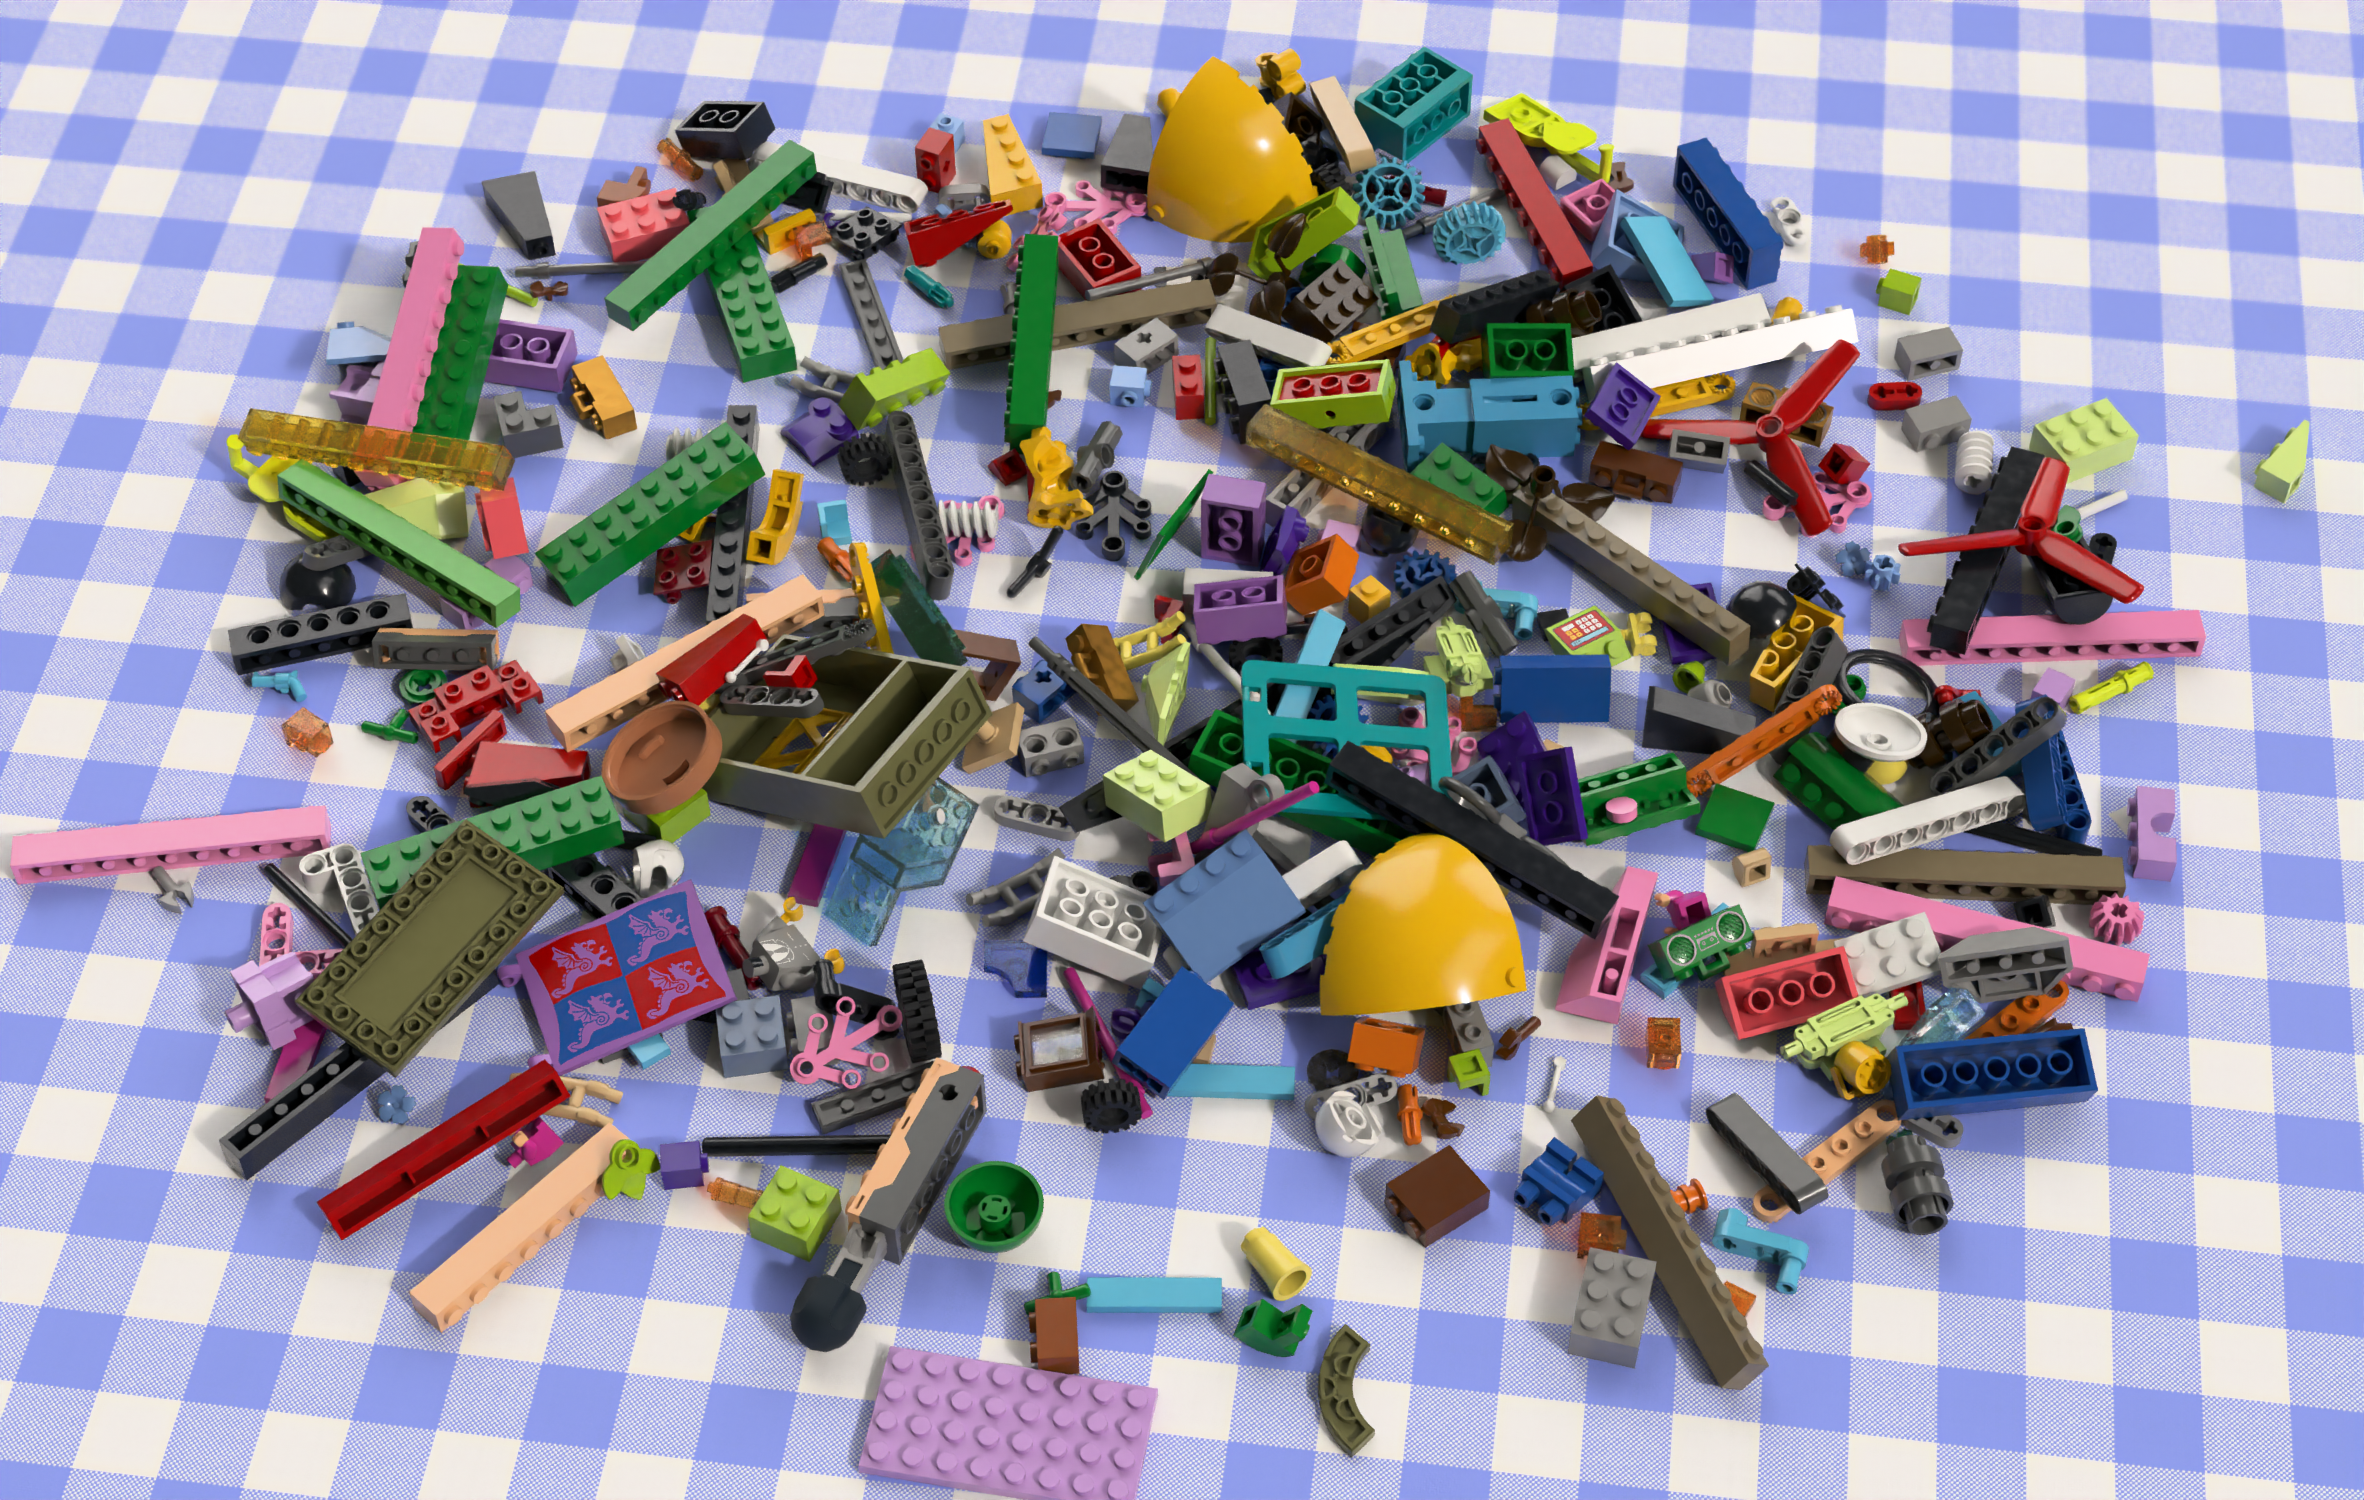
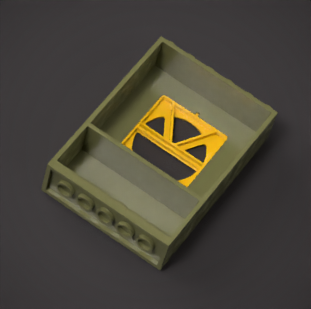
[702,634,992,839]

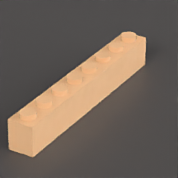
[409,1122,630,1333]

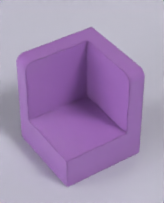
[1691,251,1734,285]

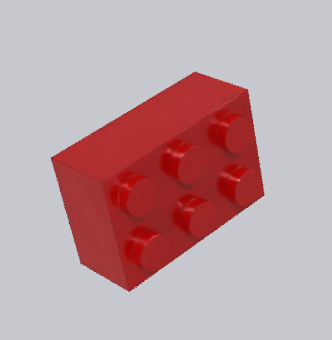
[1058,218,1142,300]

